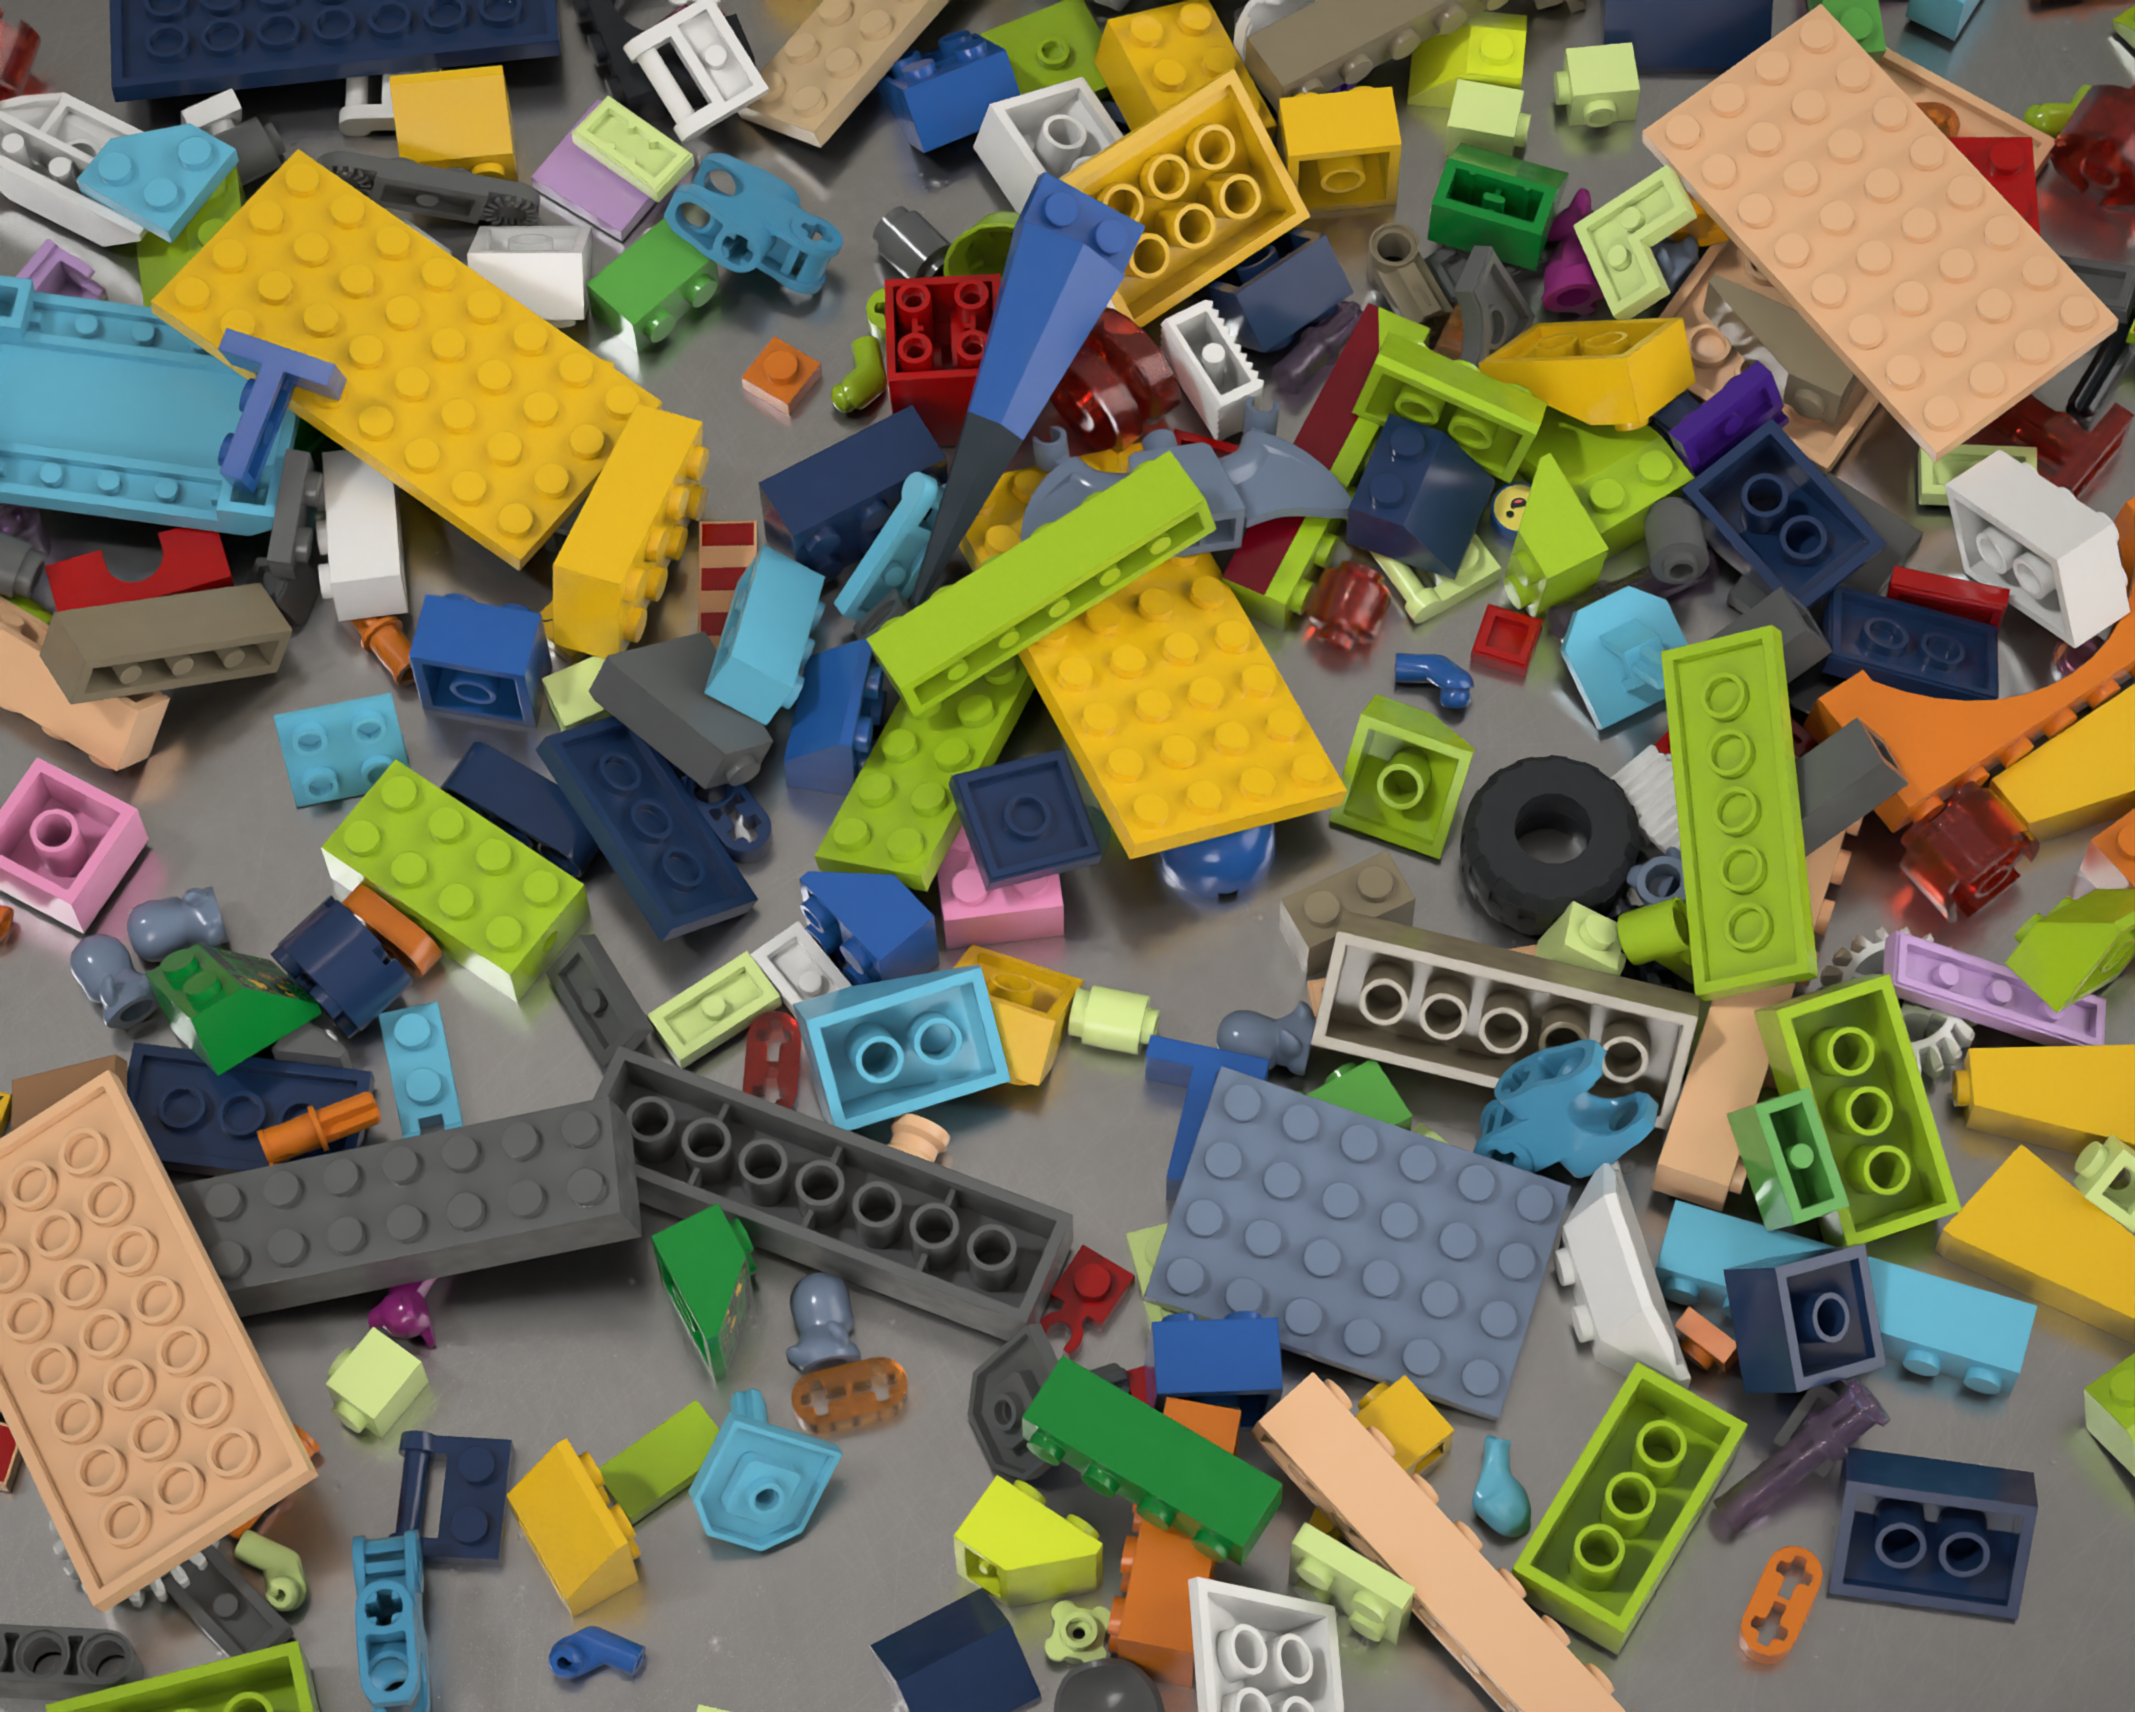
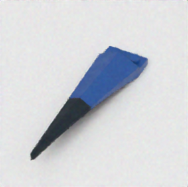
[910,172,1145,609]

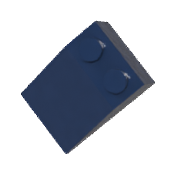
[1681,418,1887,610]

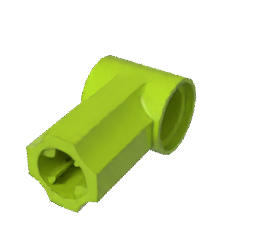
[1617,897,1694,984]

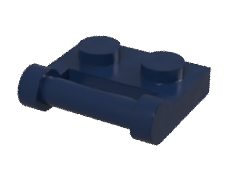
[389,1430,514,1567]

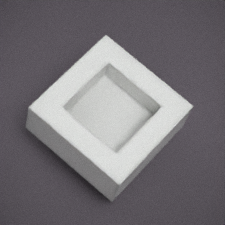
[181,88,242,137]

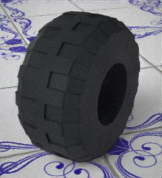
[1460,755,1641,936]

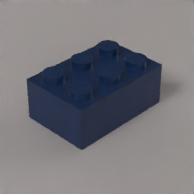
[759,405,948,584]

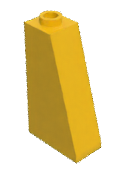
[1983,684,2135,848]
[1952,1044,2135,1155]
[1935,1144,2135,1345]

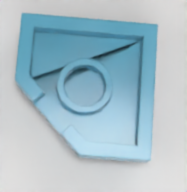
[77,123,239,243]

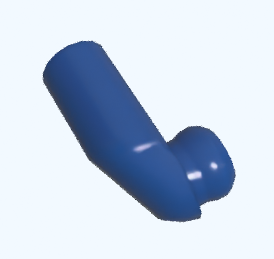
[1395,653,1474,708]
[548,1626,646,1679]

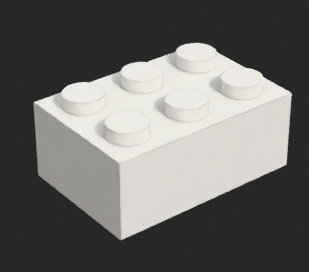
[1945,449,2130,649]

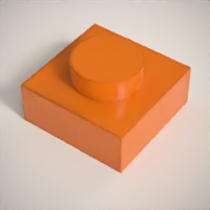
[741,336,822,416]
[1674,1306,1738,1374]

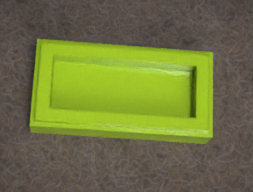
[598,1399,719,1525]

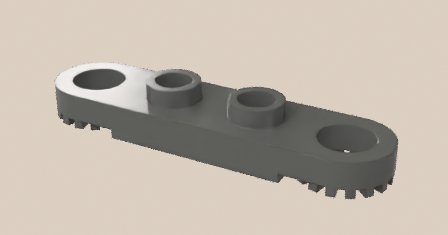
[317,151,540,226]

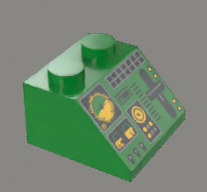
[145,944,322,1076]
[651,1203,758,1382]

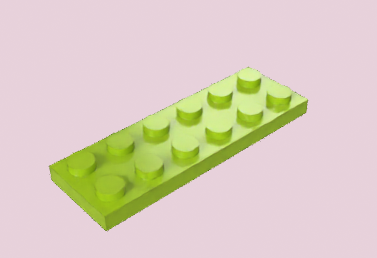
[1661,625,1819,1001]
[814,653,1035,892]

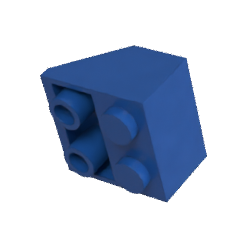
[878,30,1020,153]
[784,639,887,796]
[799,871,940,986]

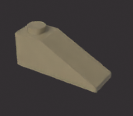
[1703,273,1859,425]

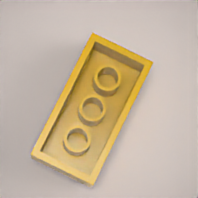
[553,403,709,659]

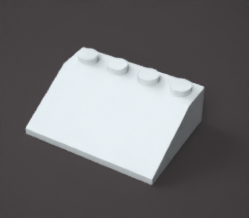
[1188,1577,1344,1712]

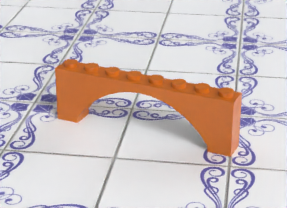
[1803,496,2135,833]

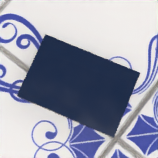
[1822,585,1999,701]

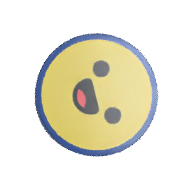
[1490,482,1532,542]

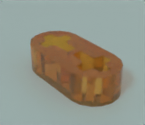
[791,1357,908,1434]

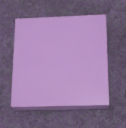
[531,99,656,242]

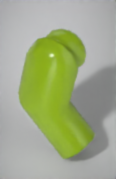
[2023,85,2104,140]
[831,336,887,413]

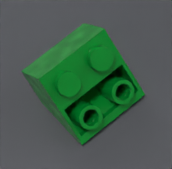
[1427,143,1569,271]

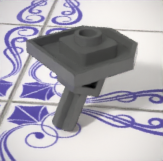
[968,1323,1130,1481]

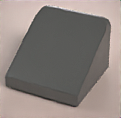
[245,558,321,626]
[272,1021,353,1069]

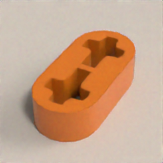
[341,884,442,978]
[1737,1546,1823,1665]

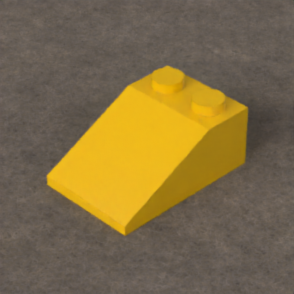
[1478,317,1696,431]

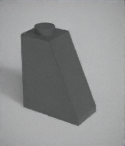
[589,631,774,789]

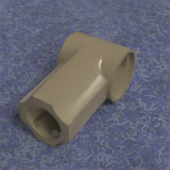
[1366,222,1454,338]

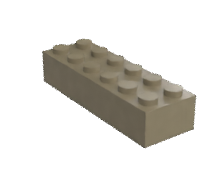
[1311,910,1699,1131]

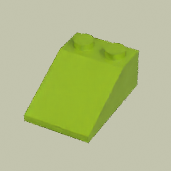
[1518,405,1695,560]

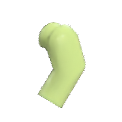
[234,1529,308,1612]

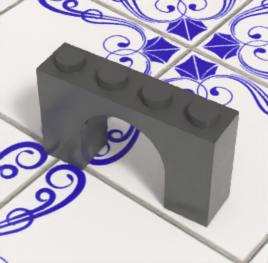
[1708,586,1909,857]

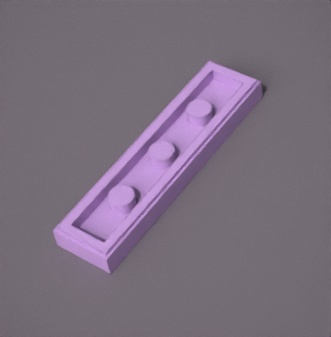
[1883,930,2106,1046]

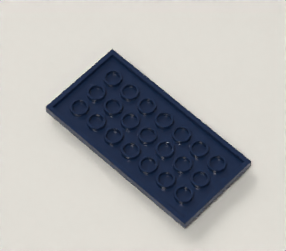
[109,0,561,102]

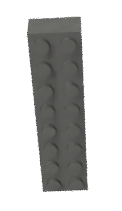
[593,1045,1073,1341]
[173,1097,642,1317]

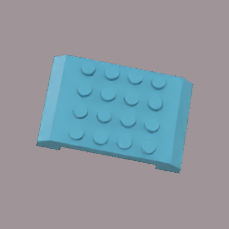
[0,275,300,536]

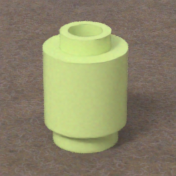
[1068,985,1160,1055]

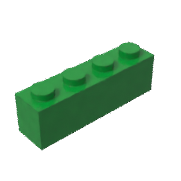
[1022,1355,1283,1567]

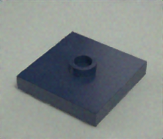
[948,748,1103,891]

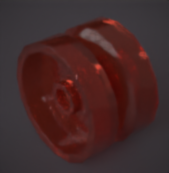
[1049,307,1181,455]

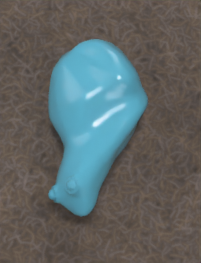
[1472,1435,1531,1537]

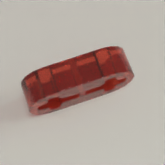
[742,1011,803,1111]

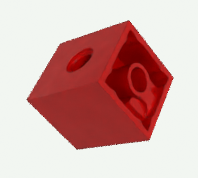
[884,273,1001,446]

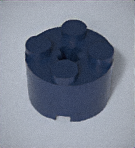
[270,895,414,1039]

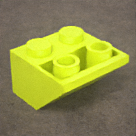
[953,1475,1103,1608]

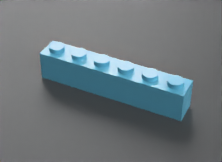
[1655,1200,2037,1394]

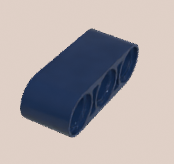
[440,741,600,877]

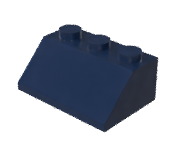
[1600,0,1773,74]
[1828,1447,2038,1619]

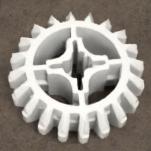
[1817,926,1977,1080]

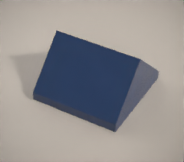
[870,1588,1042,1712]

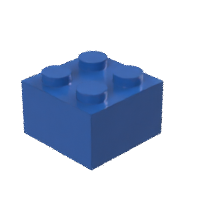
[409,593,553,728]
[1144,1311,1283,1431]

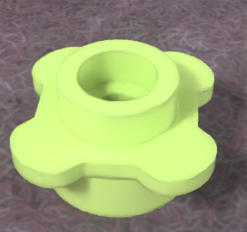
[1045,1600,1110,1665]

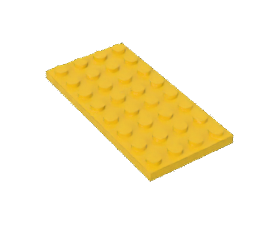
[151,149,662,571]
[959,442,1347,859]

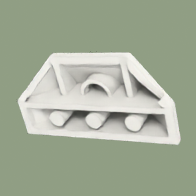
[0,92,148,247]
[1553,1160,1691,1390]

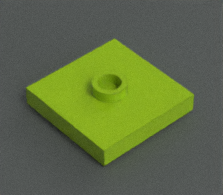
[980,0,1112,100]

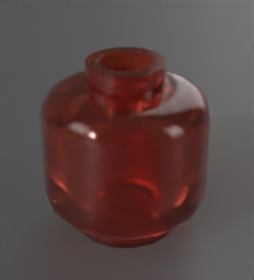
[1306,561,1392,652]

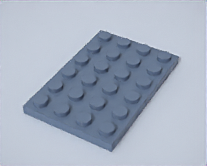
[1142,1066,1571,1422]

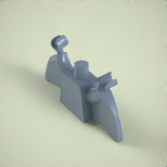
[1020,397,1352,558]

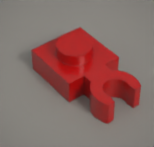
[1039,1245,1135,1360]

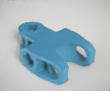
[664,153,843,294]
[1473,1039,1658,1178]
[352,1529,431,1712]

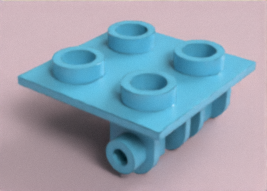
[273,692,409,808]

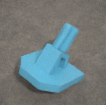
[1560,586,1688,730]
[688,1388,843,1551]

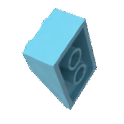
[793,964,1011,1131]

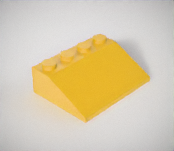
[1058,68,1311,335]

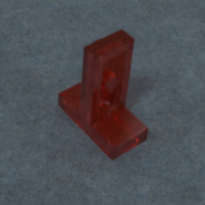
[1988,393,2134,500]

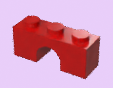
[44,527,235,612]

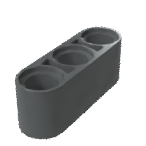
[0,1624,144,1700]

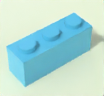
[704,545,825,726]

